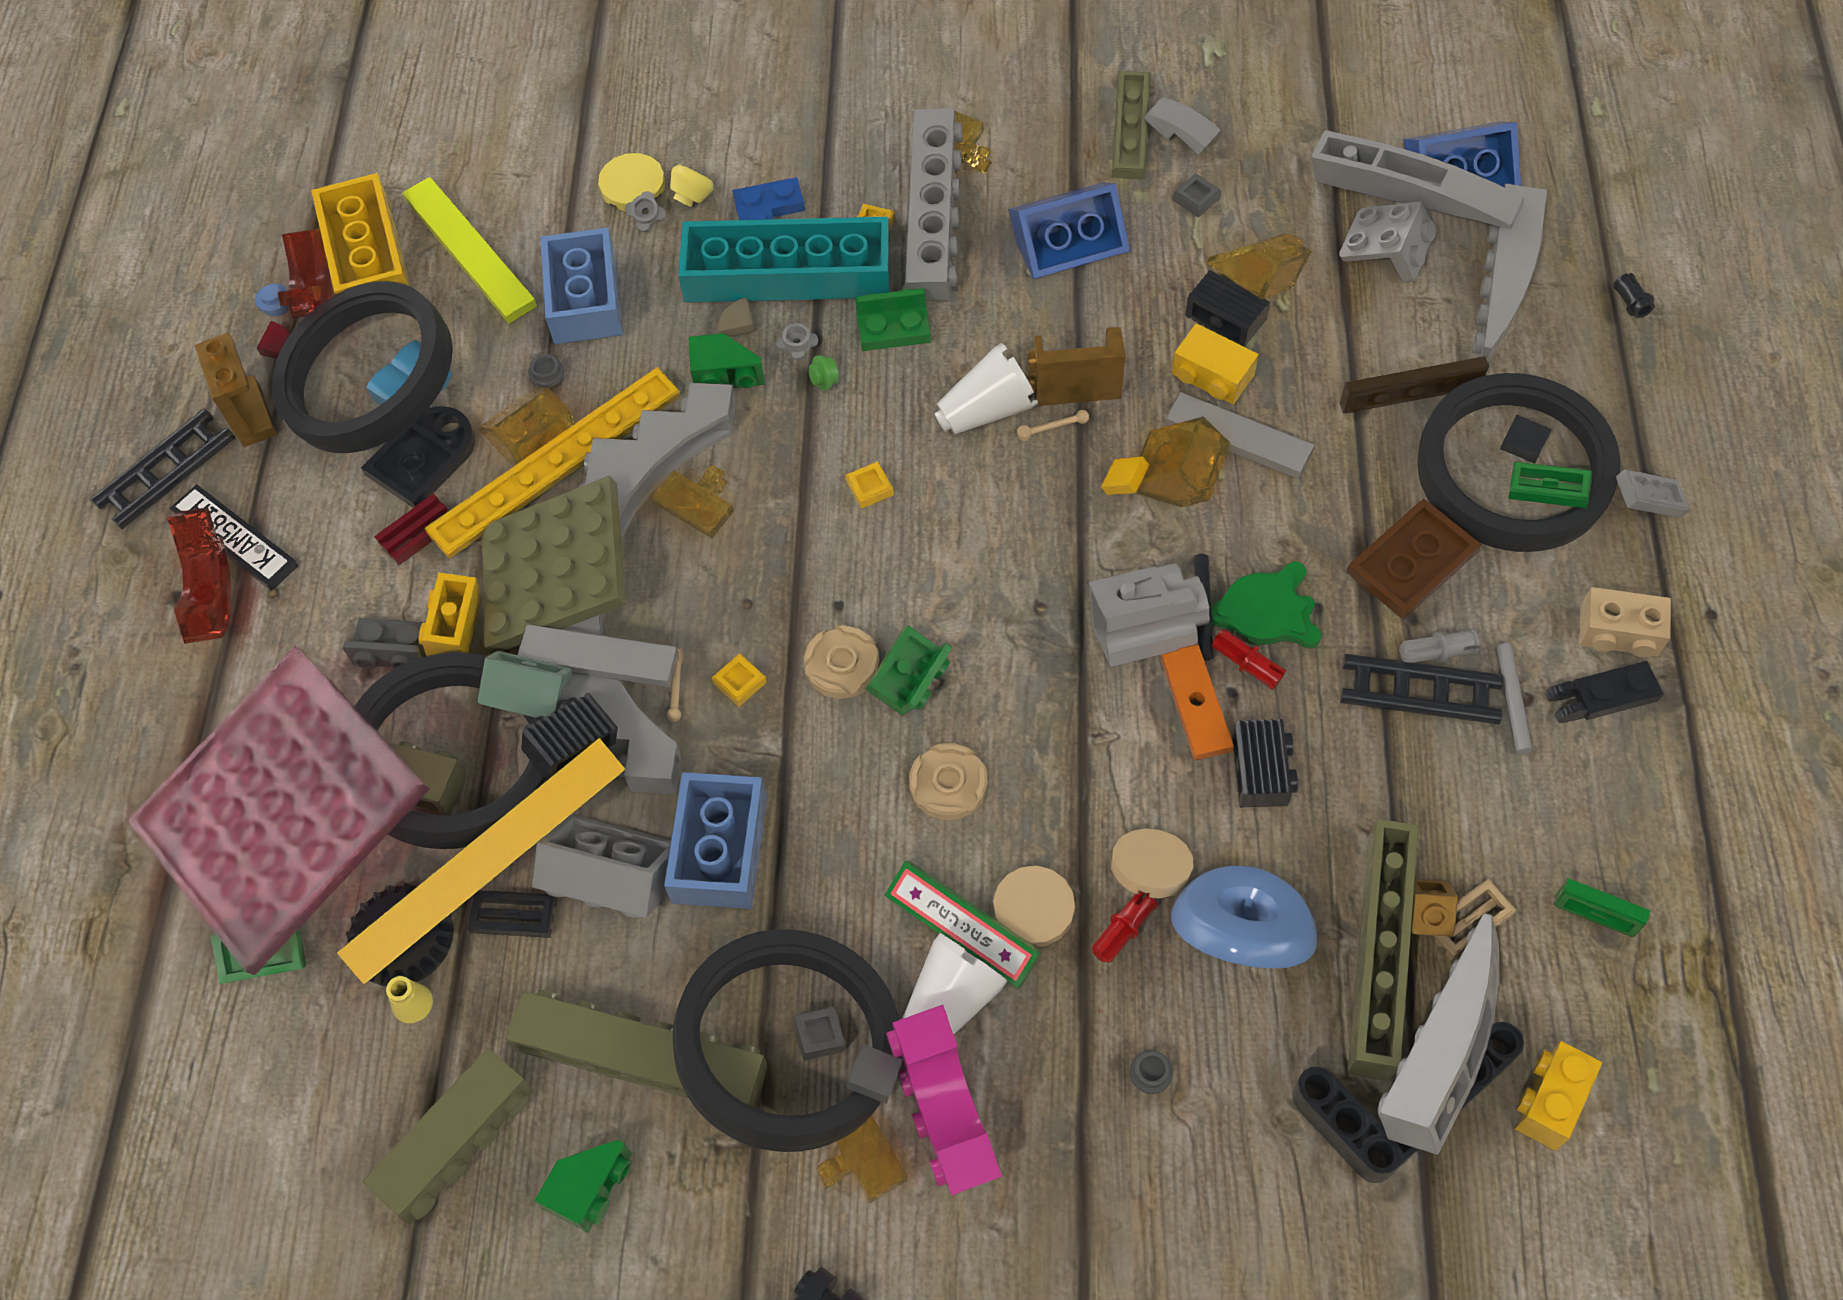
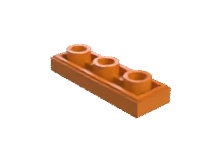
[1160,644,1234,761]

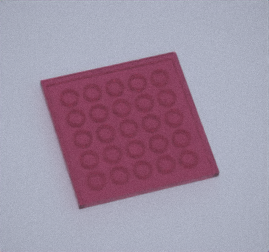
[128,646,430,976]

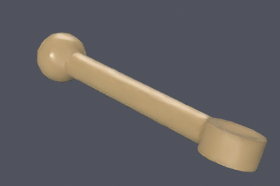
[1017,410,1089,441]
[666,648,683,723]

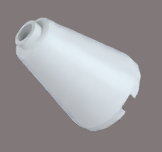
[934,343,1038,434]
[902,933,1007,1035]

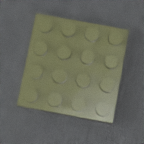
[482,476,626,654]

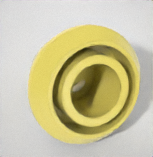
[670,164,714,207]

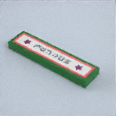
[884,861,1043,989]

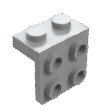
[1339,201,1436,282]

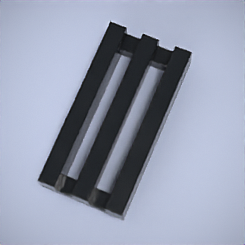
[467,890,557,938]

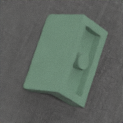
[478,651,573,718]

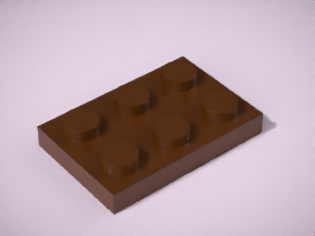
[1346,498,1482,620]

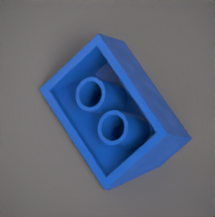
[1404,121,1521,187]
[1008,182,1130,279]

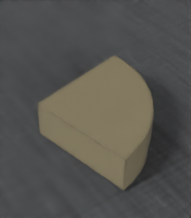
[718,298,754,337]

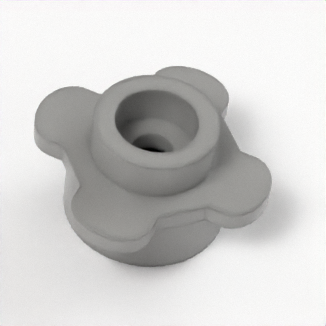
[625,191,666,232]
[776,323,818,360]

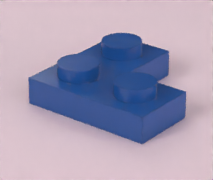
[732,177,805,220]

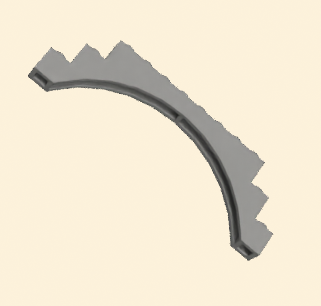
[557,383,737,795]

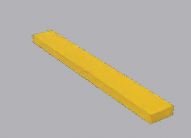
[425,367,680,559]
[337,738,625,984]

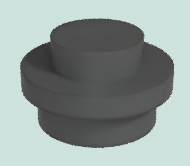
[528,354,564,388]
[1130,1050,1173,1094]

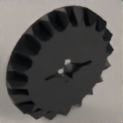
[346,882,454,987]

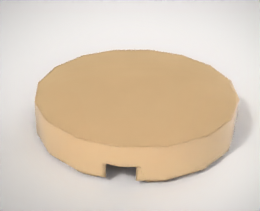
[803,625,880,699]
[909,743,988,820]
[1111,828,1193,898]
[993,866,1075,947]

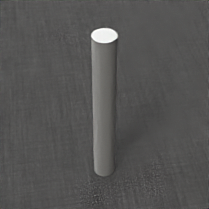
[1496,643,1533,755]

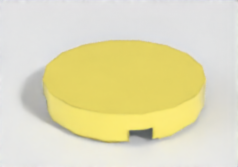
[598,153,665,211]

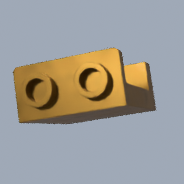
[1027,327,1126,406]
[194,333,277,448]

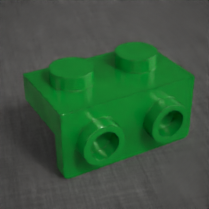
[865,625,952,715]

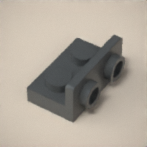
[343,618,426,669]

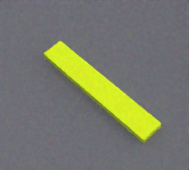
[402,177,538,324]

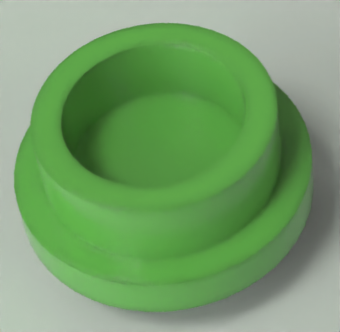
[809,355,838,391]

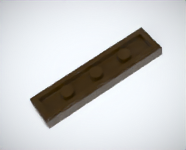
[1339,356,1489,413]

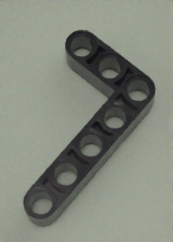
[1292,1022,1524,1183]

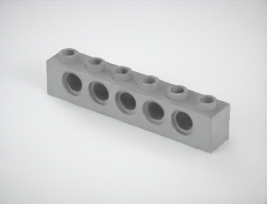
[905,108,963,301]

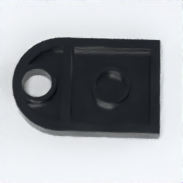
[361,406,475,508]

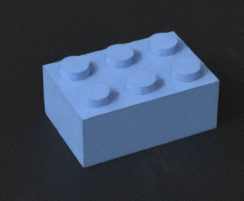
[540,227,623,344]
[664,772,767,909]

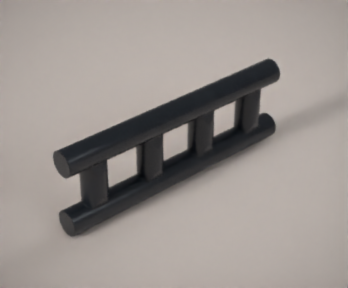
[90,408,236,530]
[1340,654,1503,725]

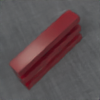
[374,493,448,566]

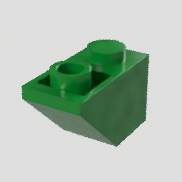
[688,333,765,388]
[534,1140,632,1233]

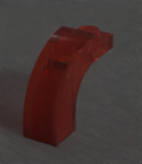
[277,229,333,319]
[167,507,232,644]

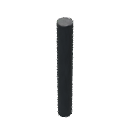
[1194,554,1214,661]

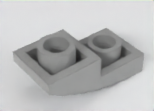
[1144,97,1221,155]

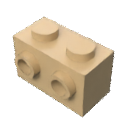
[1579,587,1671,657]

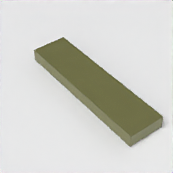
[1111,71,1151,179]

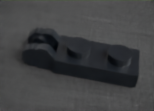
[1545,661,1664,723]

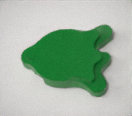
[1211,561,1322,649]

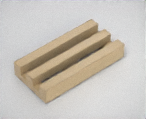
[1433,878,1517,961]

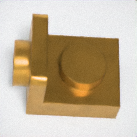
[1411,879,1458,936]

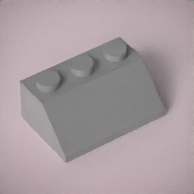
[532,814,671,918]

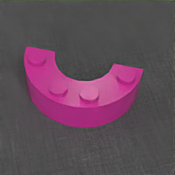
[886,1005,1002,1195]

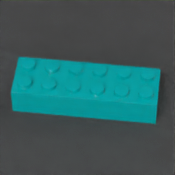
[678,217,890,302]

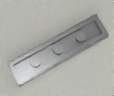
[1165,392,1314,479]
[518,624,679,687]

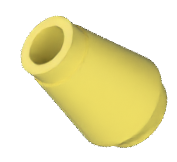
[386,976,433,1023]

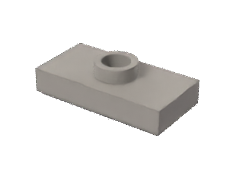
[1615,469,1690,518]

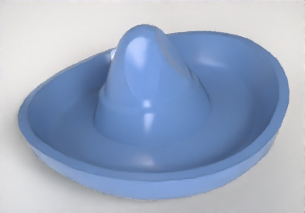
[1171,866,1317,968]

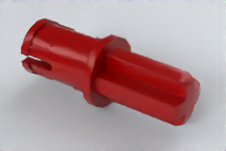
[1212,630,1287,691]
[1091,891,1158,963]

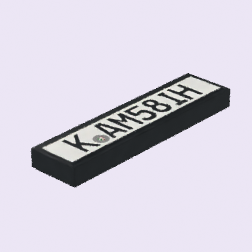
[169,484,298,591]

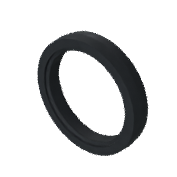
[272,281,453,453]
[1417,373,1620,552]
[342,652,546,849]
[672,929,899,1152]

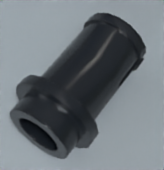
[1613,273,1655,318]

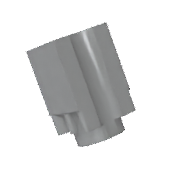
[1089,563,1210,667]

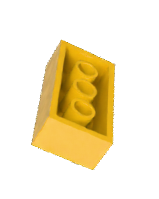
[311,173,411,294]

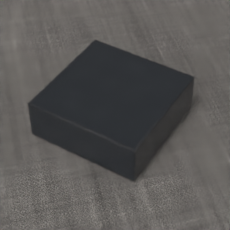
[1500,415,1551,463]

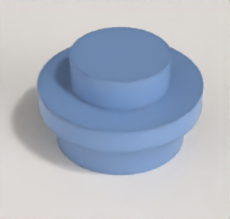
[255,284,291,317]

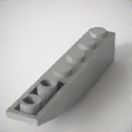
[1311,130,1524,229]
[1472,183,1547,362]
[1378,913,1499,1155]

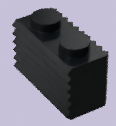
[1185,270,1270,347]
[521,693,618,781]
[1232,719,1298,808]

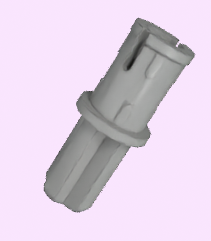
[1399,629,1480,662]

